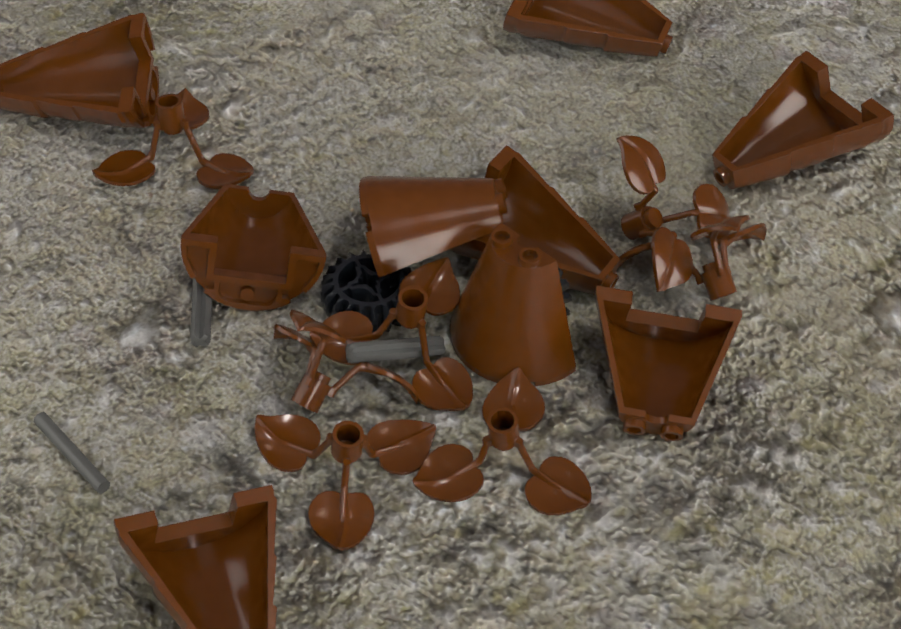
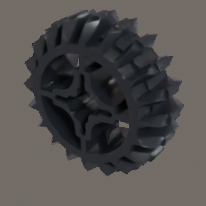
[320,249,412,333]

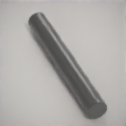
[34,412,110,494]

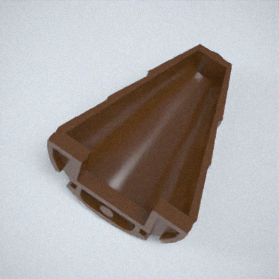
[503,0,673,57]
[0,13,159,128]
[712,51,894,189]
[449,145,620,296]
[114,485,277,629]

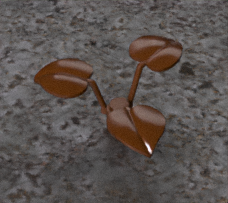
[92,88,254,189]
[616,135,731,292]
[617,215,767,301]
[309,257,473,411]
[273,309,419,413]
[413,367,592,515]
[255,414,436,550]

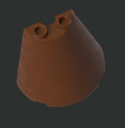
[359,176,508,277]
[181,184,327,311]
[450,222,576,387]
[595,286,743,441]

